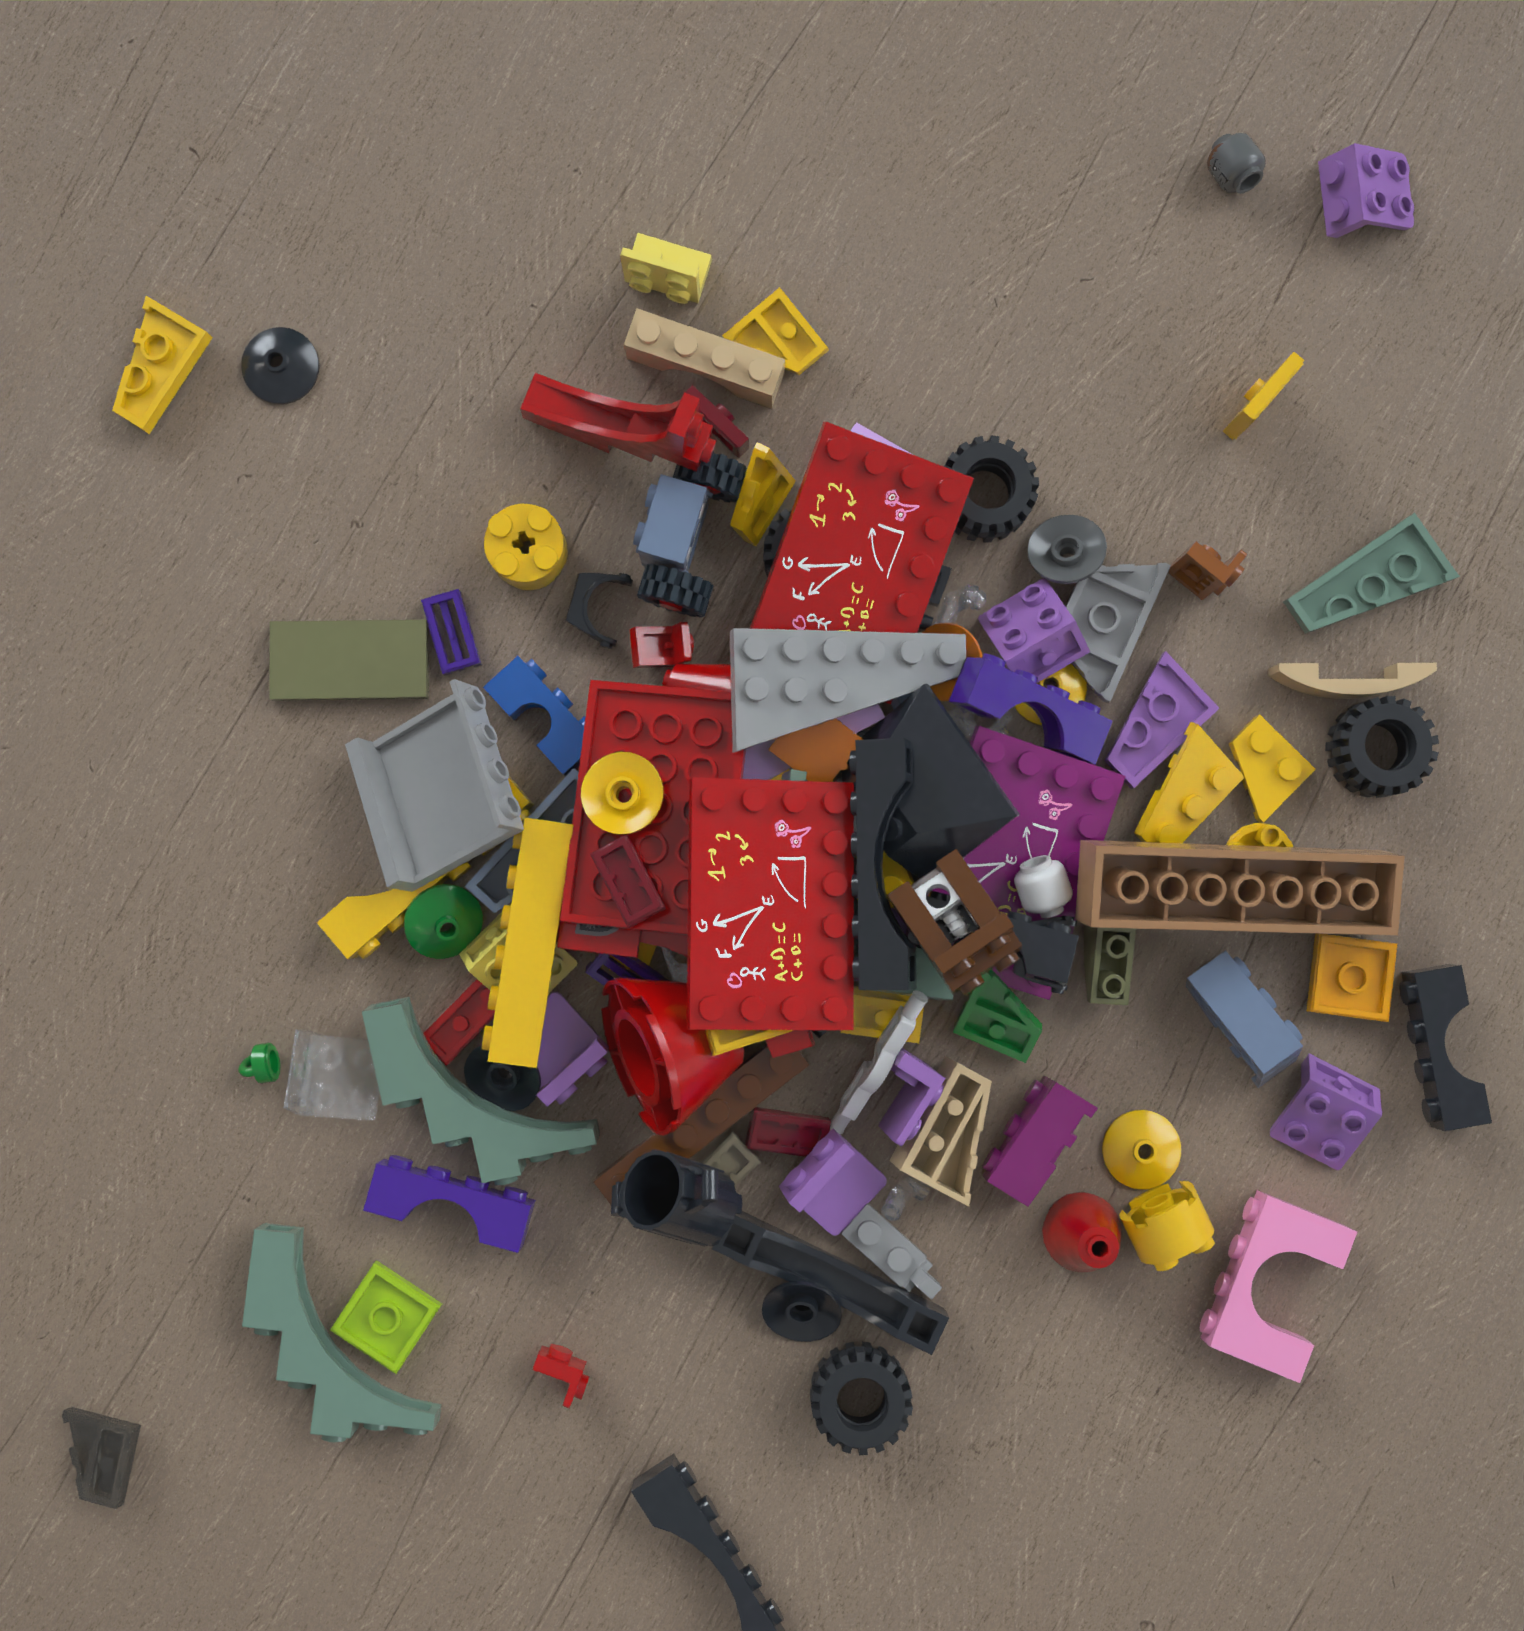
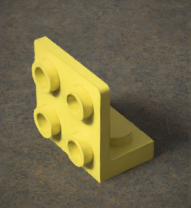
[620,233,712,304]
[459,902,577,994]

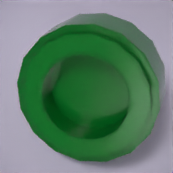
[238,1042,281,1084]

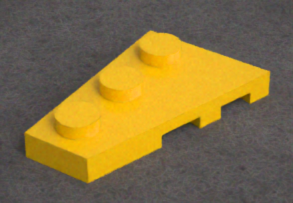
[112,296,213,434]

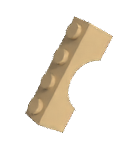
[624,308,785,409]

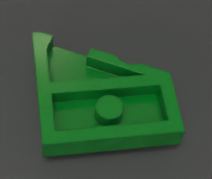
[953,969,1042,1063]

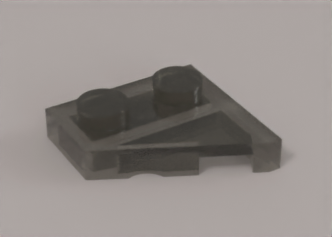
[62,1407,141,1509]

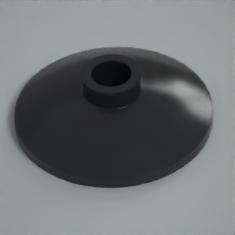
[241,327,319,404]
[464,1044,541,1112]
[762,1281,842,1342]

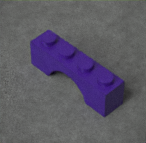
[948,653,1113,765]
[363,1155,536,1253]

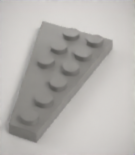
[730,628,966,753]

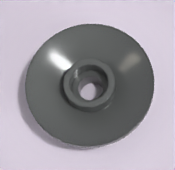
[1028,515,1107,584]

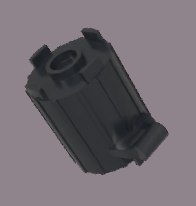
[611,1149,743,1247]

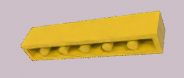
[482,817,573,1068]

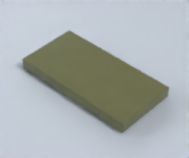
[269,619,429,701]

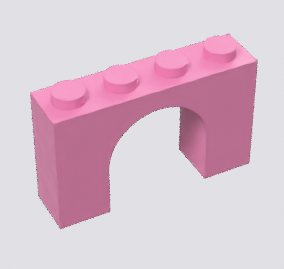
[1200,1190,1357,1383]

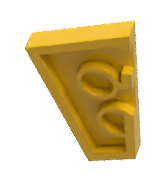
[1134,722,1245,843]

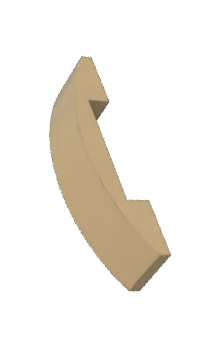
[1268,663,1437,699]

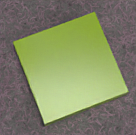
[330,1260,442,1374]

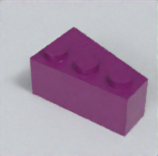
[982,1076,1098,1207]

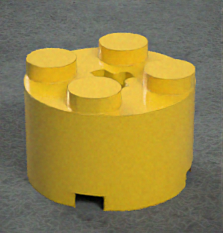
[484,504,568,590]
[1119,1181,1215,1271]

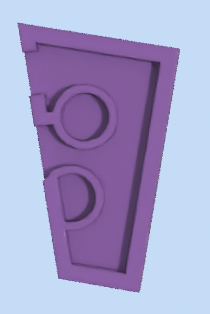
[1104,651,1219,789]

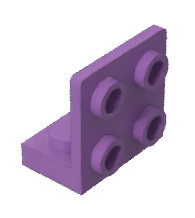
[978,578,1091,683]
[878,1048,946,1146]
[1270,1053,1382,1170]

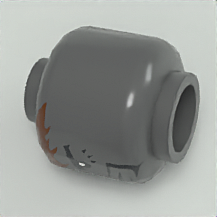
[1207,133,1266,194]

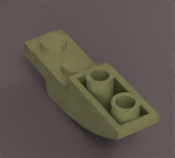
[1084,924,1136,1005]

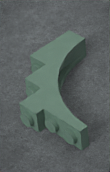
[362,997,600,1185]
[242,1223,441,1442]

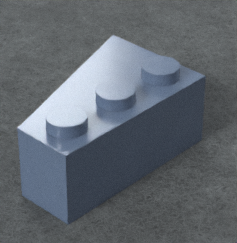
[1186,950,1303,1088]

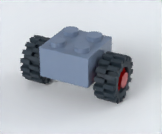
[633,451,747,618]

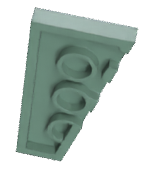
[1283,513,1460,634]

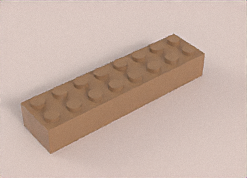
[1075,840,1405,936]

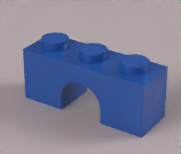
[483,656,585,777]

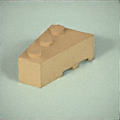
[889,1056,992,1207]

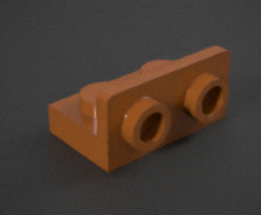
[1168,541,1248,600]

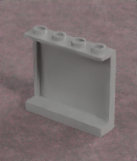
[345,679,524,892]

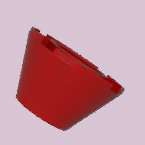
[601,978,744,1136]

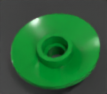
[404,884,483,959]

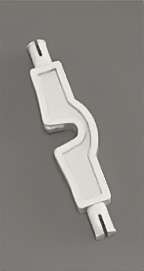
[830,990,928,1135]

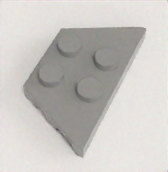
[1065,563,1171,703]

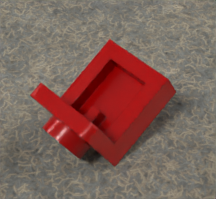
[629,622,694,668]
[532,1344,590,1409]

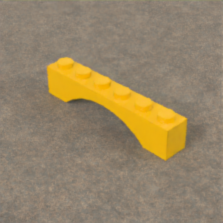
[317,776,534,959]

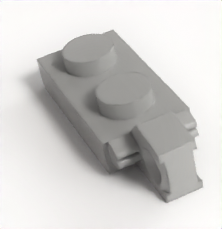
[841,1203,942,1300]

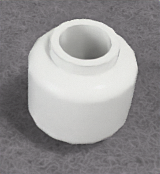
[1014,855,1073,918]

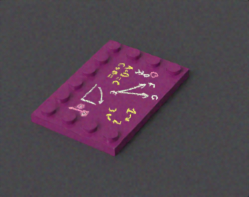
[905,725,1126,1000]

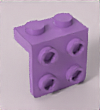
[1318,143,1414,238]
[537,992,609,1107]
[779,1128,887,1236]

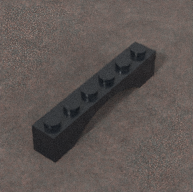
[849,738,917,990]
[712,1211,949,1355]
[631,1453,785,1631]

